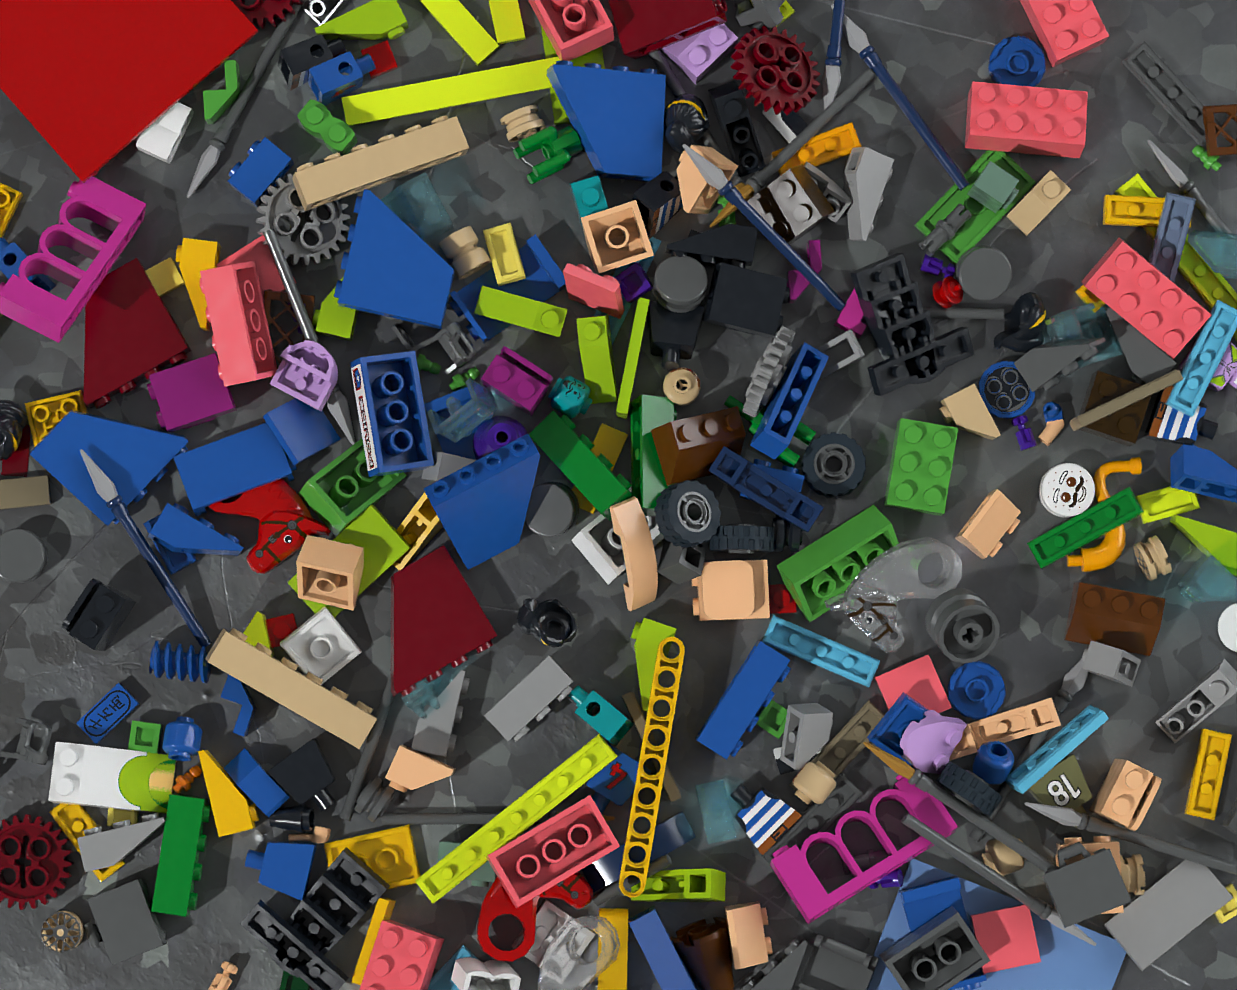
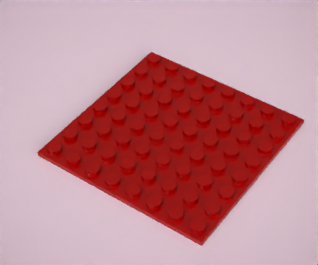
[0,0,259,183]

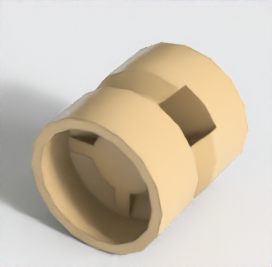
[439,226,491,280]

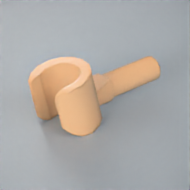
[288,826,331,843]

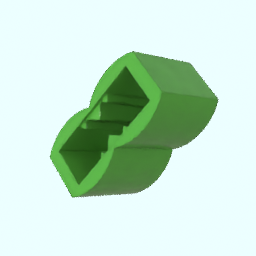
[297,99,358,156]

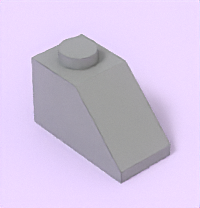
[1082,641,1141,687]
[780,703,833,770]

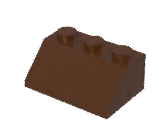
[651,406,746,486]
[1064,582,1166,656]

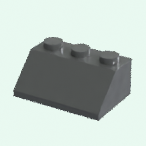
[879,906,990,990]

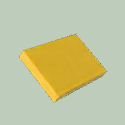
[324,825,421,890]

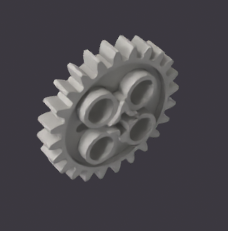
[256,173,351,267]
[742,326,795,417]

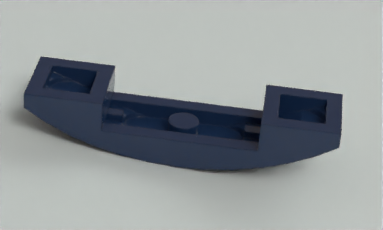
[709,446,824,532]
[581,811,696,892]

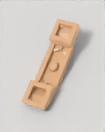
[610,496,658,611]
[950,697,1061,761]

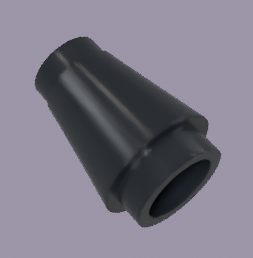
[269,804,315,834]

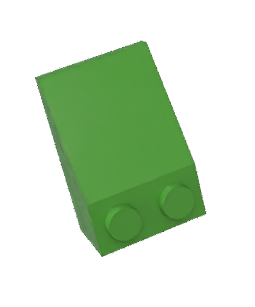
[298,438,407,537]

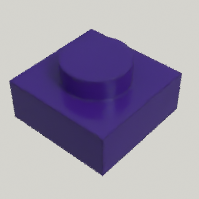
[614,262,653,303]

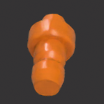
[172,765,202,794]

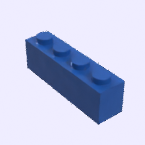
[750,342,829,460]

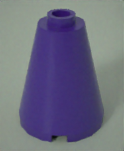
[473,416,528,460]

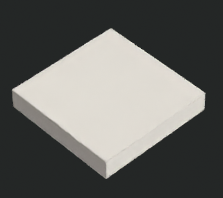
[280,606,362,685]

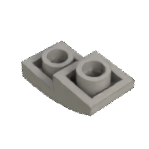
[804,161,852,223]

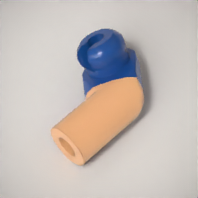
[1038,401,1065,446]

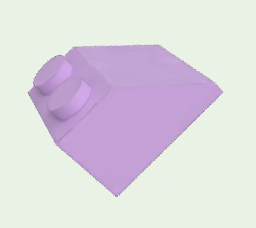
[661,23,738,84]

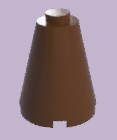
[671,917,734,990]

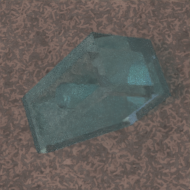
[1188,230,1237,279]
[695,779,737,844]

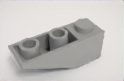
[843,147,894,241]
[1155,659,1237,743]
[411,670,470,757]
[77,813,166,872]

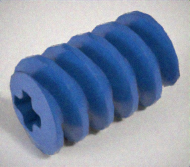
[149,641,212,684]

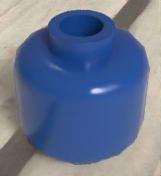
[162,716,203,761]
[972,741,1014,785]

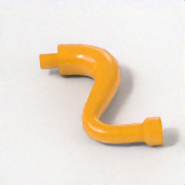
[1067,457,1142,572]

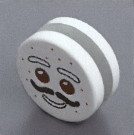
[1039,463,1095,518]

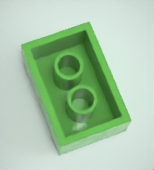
[884,418,958,516]

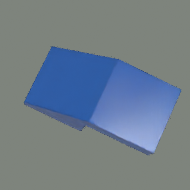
[221,674,257,737]
[224,748,290,817]

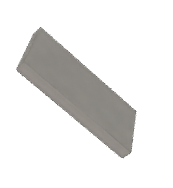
[1104,859,1233,971]

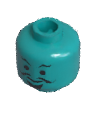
[548,376,593,418]

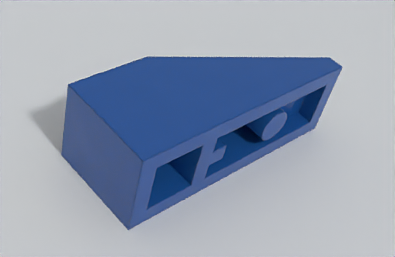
[1170,444,1237,503]

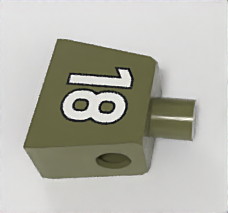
[1028,754,1092,828]

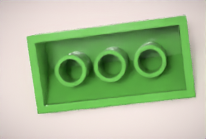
[777,505,906,623]

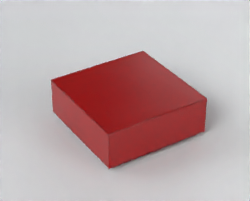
[361,40,398,78]

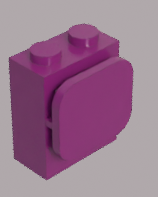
[481,346,553,417]
[147,353,237,433]

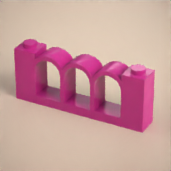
[0,176,147,343]
[770,773,958,924]

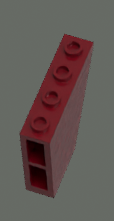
[609,0,727,59]
[83,258,191,409]
[391,545,497,698]

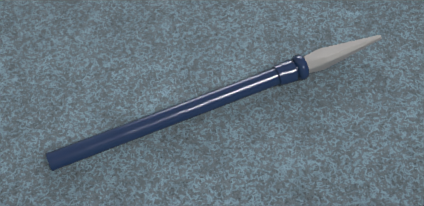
[822,0,846,110]
[831,4,970,191]
[682,144,846,311]
[80,449,212,647]

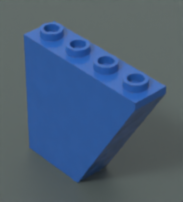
[547,61,666,182]
[334,189,454,329]
[30,410,189,526]
[423,434,540,570]
[628,906,697,990]

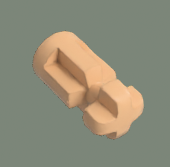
[208,961,238,990]

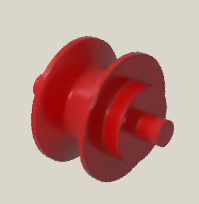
[932,276,963,308]

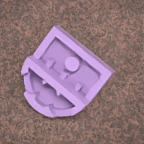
[270,340,338,412]
[900,710,967,774]

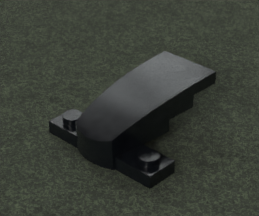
[850,253,975,396]
[240,847,390,990]

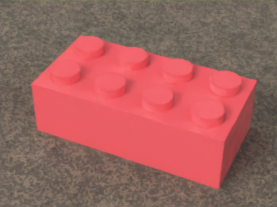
[528,0,614,61]
[1020,0,1109,67]
[965,81,1088,158]
[1081,237,1211,359]
[200,261,277,387]
[486,795,620,908]
[359,920,444,990]

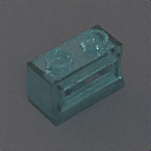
[427,378,498,443]

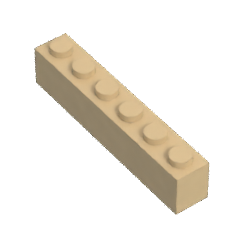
[292,115,469,211]
[205,628,377,749]

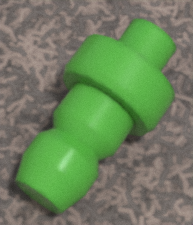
[1192,145,1222,172]
[416,353,441,374]
[449,367,480,392]

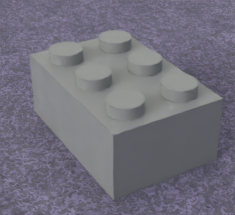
[484,656,574,742]

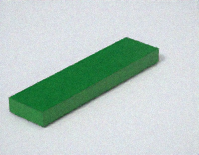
[1027,487,1144,569]

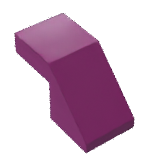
[786,240,822,303]

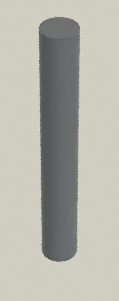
[923,307,1004,319]
[592,854,672,906]

